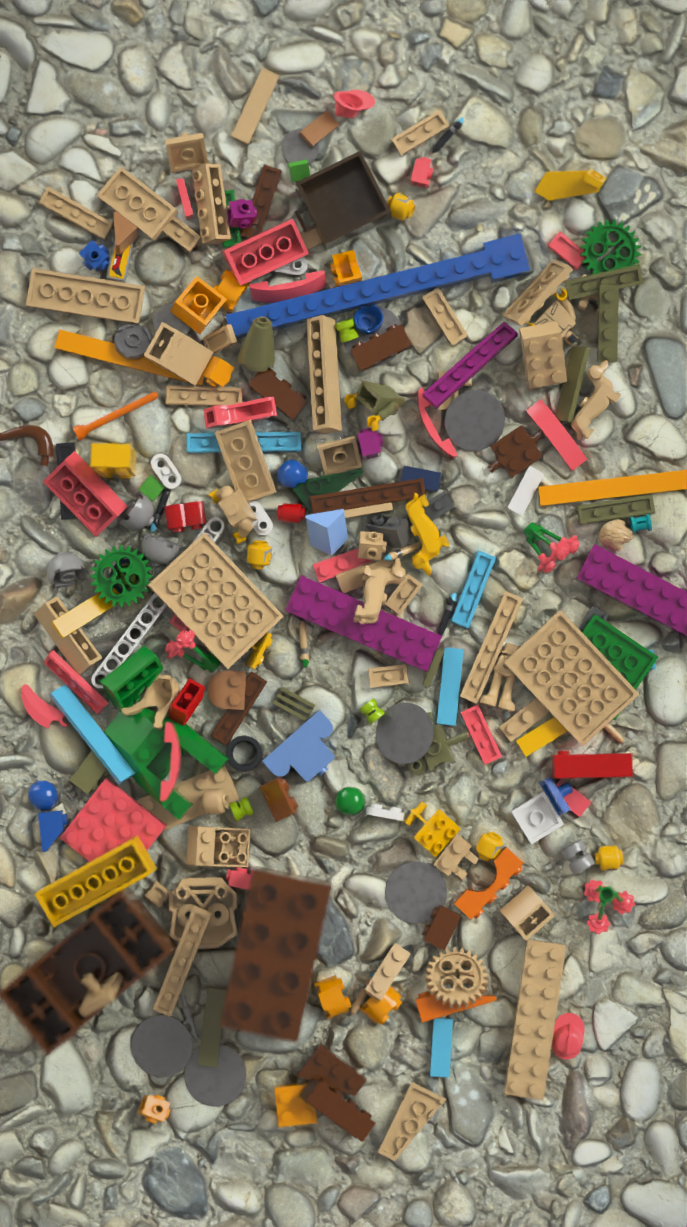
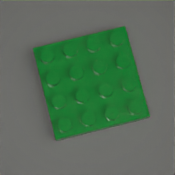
[582,614,658,720]

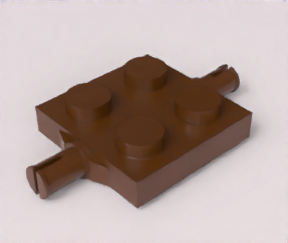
[487,425,545,478]

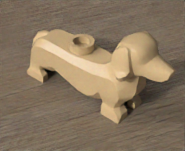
[571,360,622,440]
[353,558,406,624]

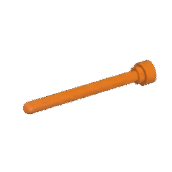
[72,392,158,441]

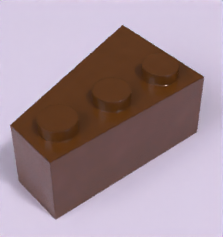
[297,1043,367,1096]

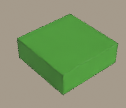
[288,159,310,182]
[138,475,166,502]

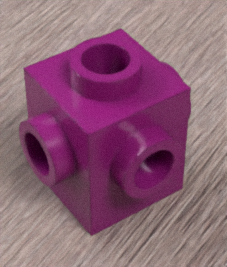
[227,199,257,228]

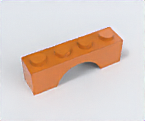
[454,847,523,919]

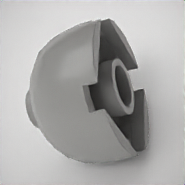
[118,491,154,531]
[141,533,181,567]
[47,552,86,587]

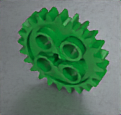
[579,220,641,274]
[90,545,153,608]

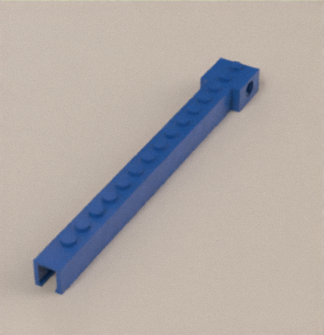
[225,233,530,340]

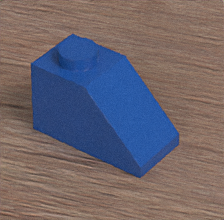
[38,810,68,852]

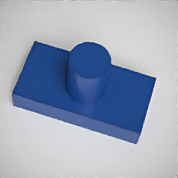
[539,777,573,816]

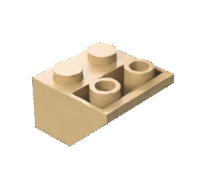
[499,885,555,941]

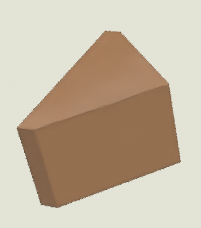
[114,212,138,255]

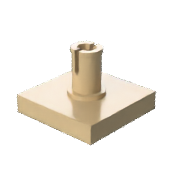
[165,133,209,172]
[79,972,123,1017]

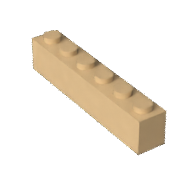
[307,315,342,434]

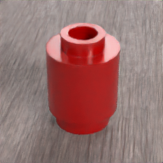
[277,503,306,523]

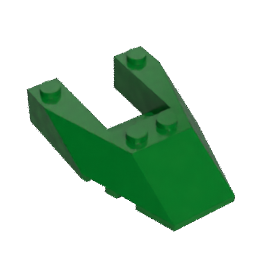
[104,704,229,820]

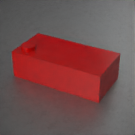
[551,751,633,778]

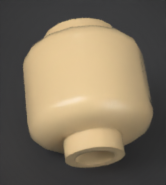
[199,789,229,815]

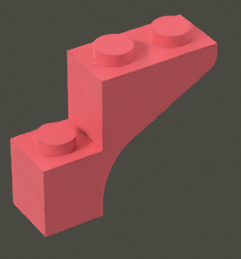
[203,397,277,429]

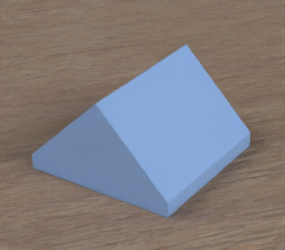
[306,509,348,555]

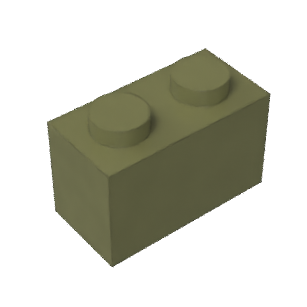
[69,751,110,794]

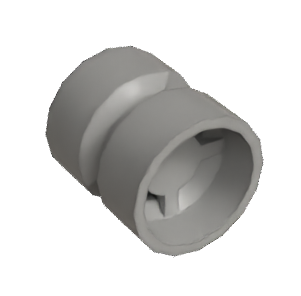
[560,839,595,875]

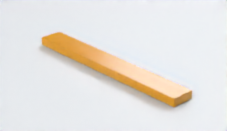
[54,329,204,386]
[538,470,687,506]

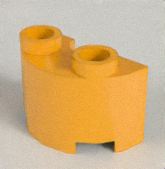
[330,250,362,287]
[213,269,251,314]
[314,975,352,1019]
[359,986,402,1025]

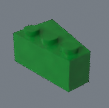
[100,646,163,717]

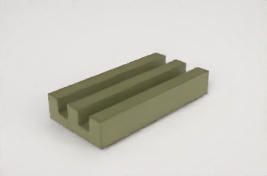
[423,647,445,687]
[273,687,315,721]

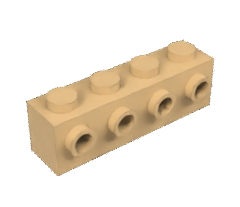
[192,163,231,244]
[34,596,102,675]

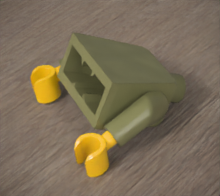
[344,381,405,431]

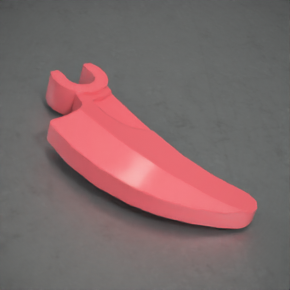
[21,684,68,729]

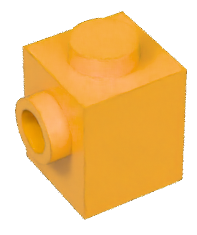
[201,356,235,387]

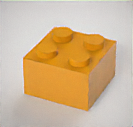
[170,276,227,334]
[275,1082,317,1127]

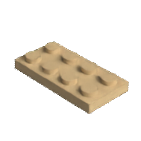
[97,166,178,240]
[502,259,573,326]
[214,419,277,502]

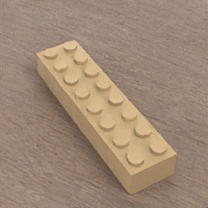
[503,939,566,1100]

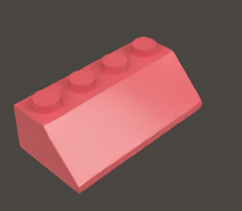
[222,219,309,286]
[43,451,128,537]

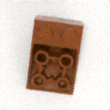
[259,777,299,822]

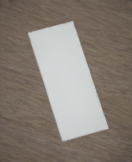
[507,465,544,516]

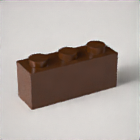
[350,324,412,373]
[248,368,308,422]

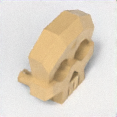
[169,877,238,948]

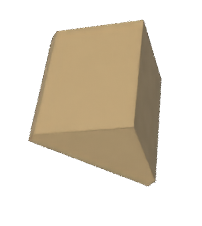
[318,436,362,475]

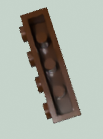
[299,1078,376,1142]

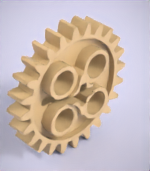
[425,947,488,1009]

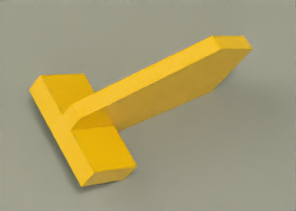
[534,168,607,200]

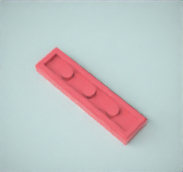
[43,650,108,715]

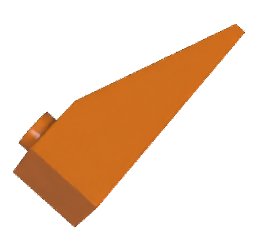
[415,991,496,1022]

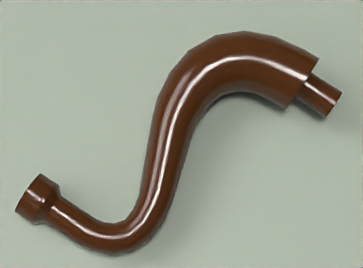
[0,425,53,466]

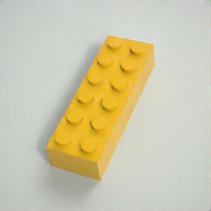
[35,835,157,928]

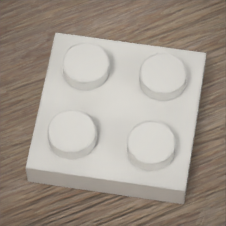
[511,791,564,844]

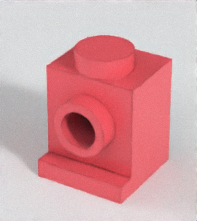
[410,157,433,189]
[226,867,253,890]

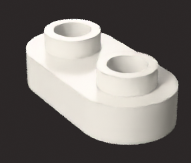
[273,257,308,276]
[151,454,182,489]
[248,500,273,536]
[365,803,405,821]

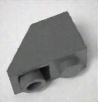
[366,514,413,549]

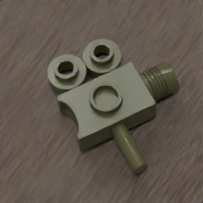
[407,712,470,775]

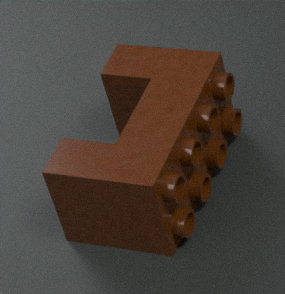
[220,866,332,1043]
[0,887,177,1055]

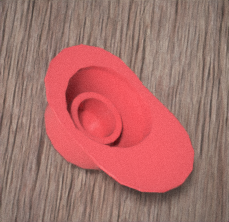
[334,90,375,119]
[552,1013,584,1059]

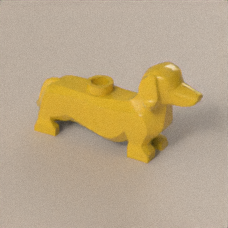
[406,493,450,576]

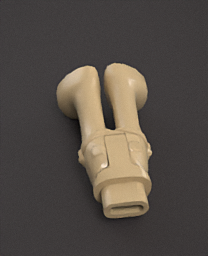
[479,643,520,712]

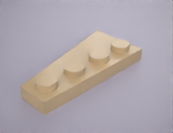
[378,1081,446,1161]

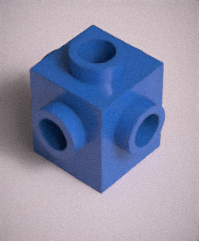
[79,240,110,272]

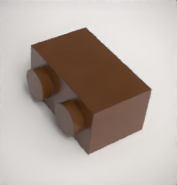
[422,904,461,951]

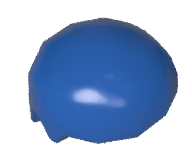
[353,304,384,334]
[276,460,308,488]
[28,780,59,811]

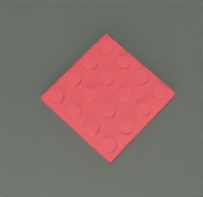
[60,778,167,862]

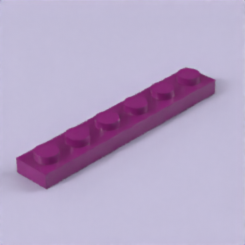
[423,321,518,409]

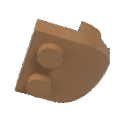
[207,671,247,710]

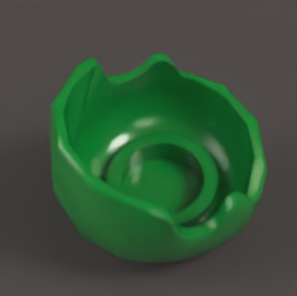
[335,787,366,816]

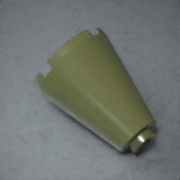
[237,316,275,372]

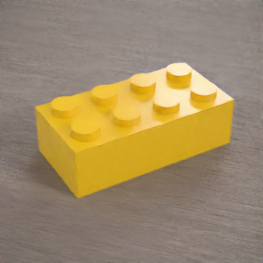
[91,443,137,479]

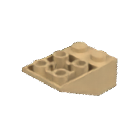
[144,322,214,386]
[186,825,250,867]

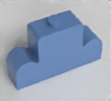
[262,710,335,782]

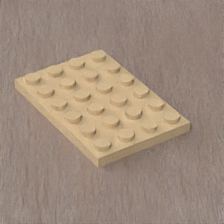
[148,532,284,670]
[504,610,640,747]

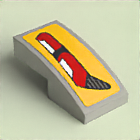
[106,242,134,283]

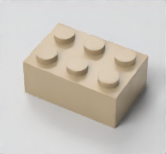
[519,321,567,389]

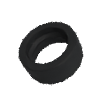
[226,735,263,772]

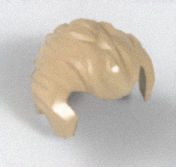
[599,519,633,551]

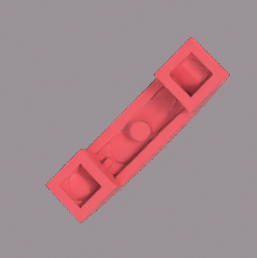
[249,270,327,303]
[418,388,458,459]
[526,399,587,471]
[160,722,181,801]

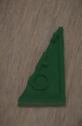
[291,469,364,514]

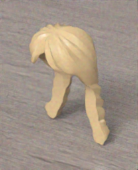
[121,675,180,730]

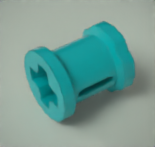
[630,514,652,533]

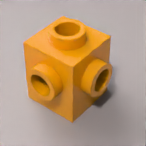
[137,1094,170,1124]

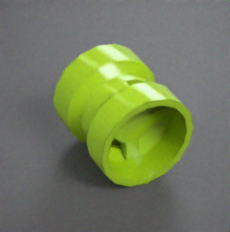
[335,318,359,343]
[359,698,385,725]
[229,797,254,821]

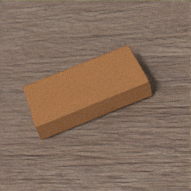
[299,111,339,148]

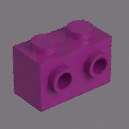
[357,428,383,460]

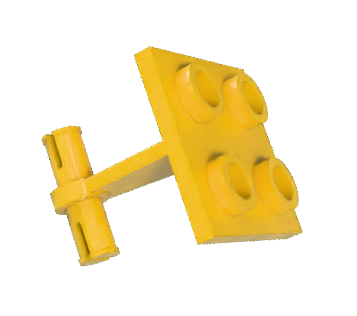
[245,632,273,669]
[404,801,461,857]

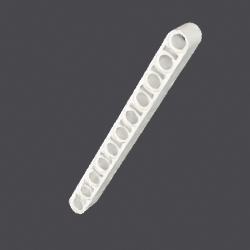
[91,517,225,689]

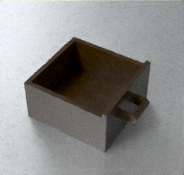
[295,151,391,251]

